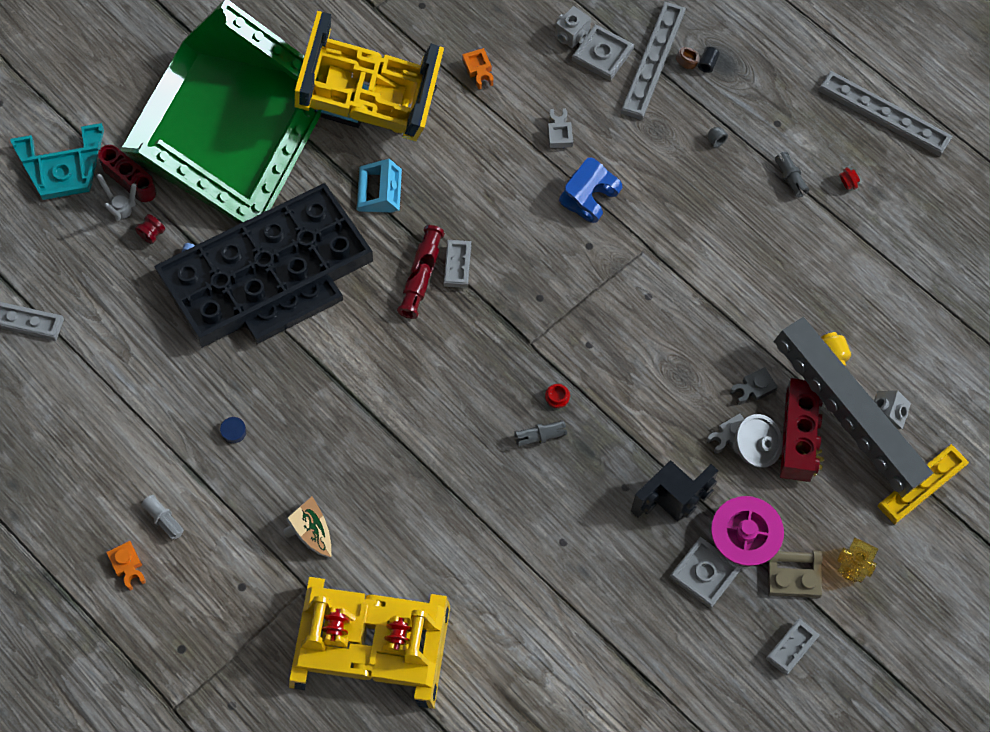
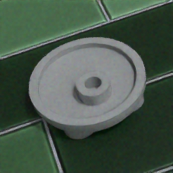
[733,414,783,468]

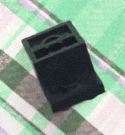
[631,460,719,522]

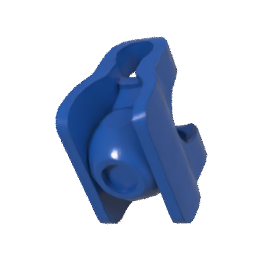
[559,157,623,223]

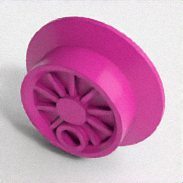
[711,496,784,566]

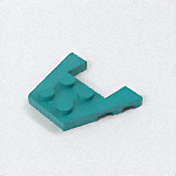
[10,123,104,200]

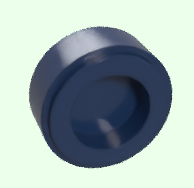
[220,417,246,443]

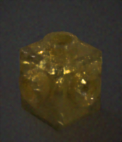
[837,537,878,583]

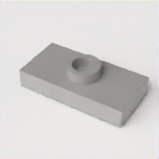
[444,240,471,288]
[766,618,820,676]

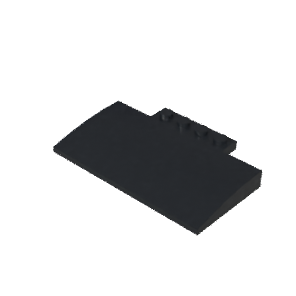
[154,183,373,348]

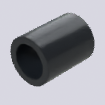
[698,47,720,73]

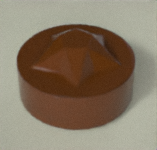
[676,47,700,69]

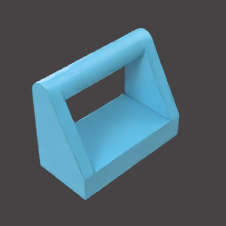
[357,159,402,213]

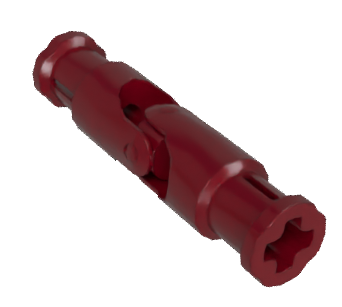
[397,225,445,319]

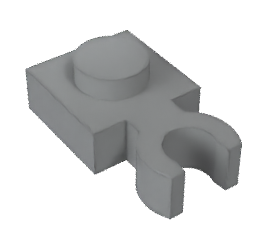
[548,108,573,148]
[707,414,744,454]

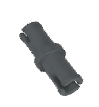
[775,152,809,198]
[514,420,567,447]

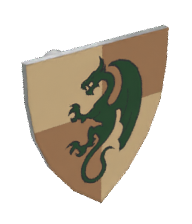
[284,496,331,558]

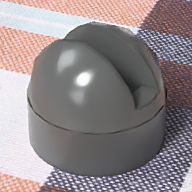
[708,127,728,148]

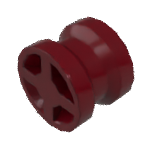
[135,214,166,244]

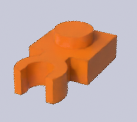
[462,48,493,89]
[106,541,146,591]

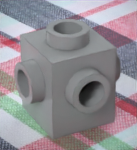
[555,6,591,48]
[874,390,911,429]

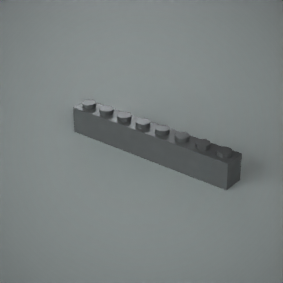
[773,316,934,498]

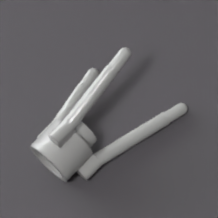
[97,174,136,221]

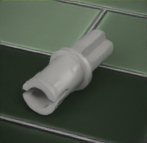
[141,495,184,540]

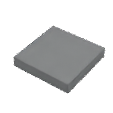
[572,24,634,81]
[669,537,742,609]

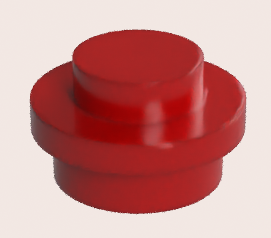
[839,167,860,190]
[545,384,570,408]

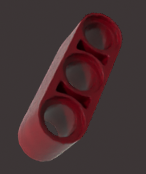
[98,145,157,202]

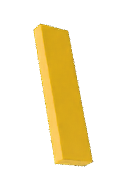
[877,444,969,525]

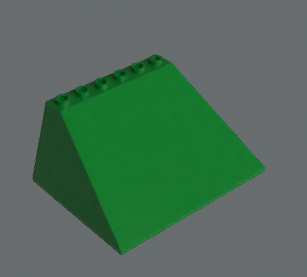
[120,0,321,224]

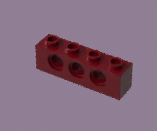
[780,378,823,482]

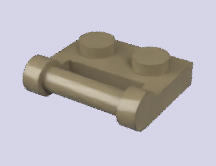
[768,550,822,598]

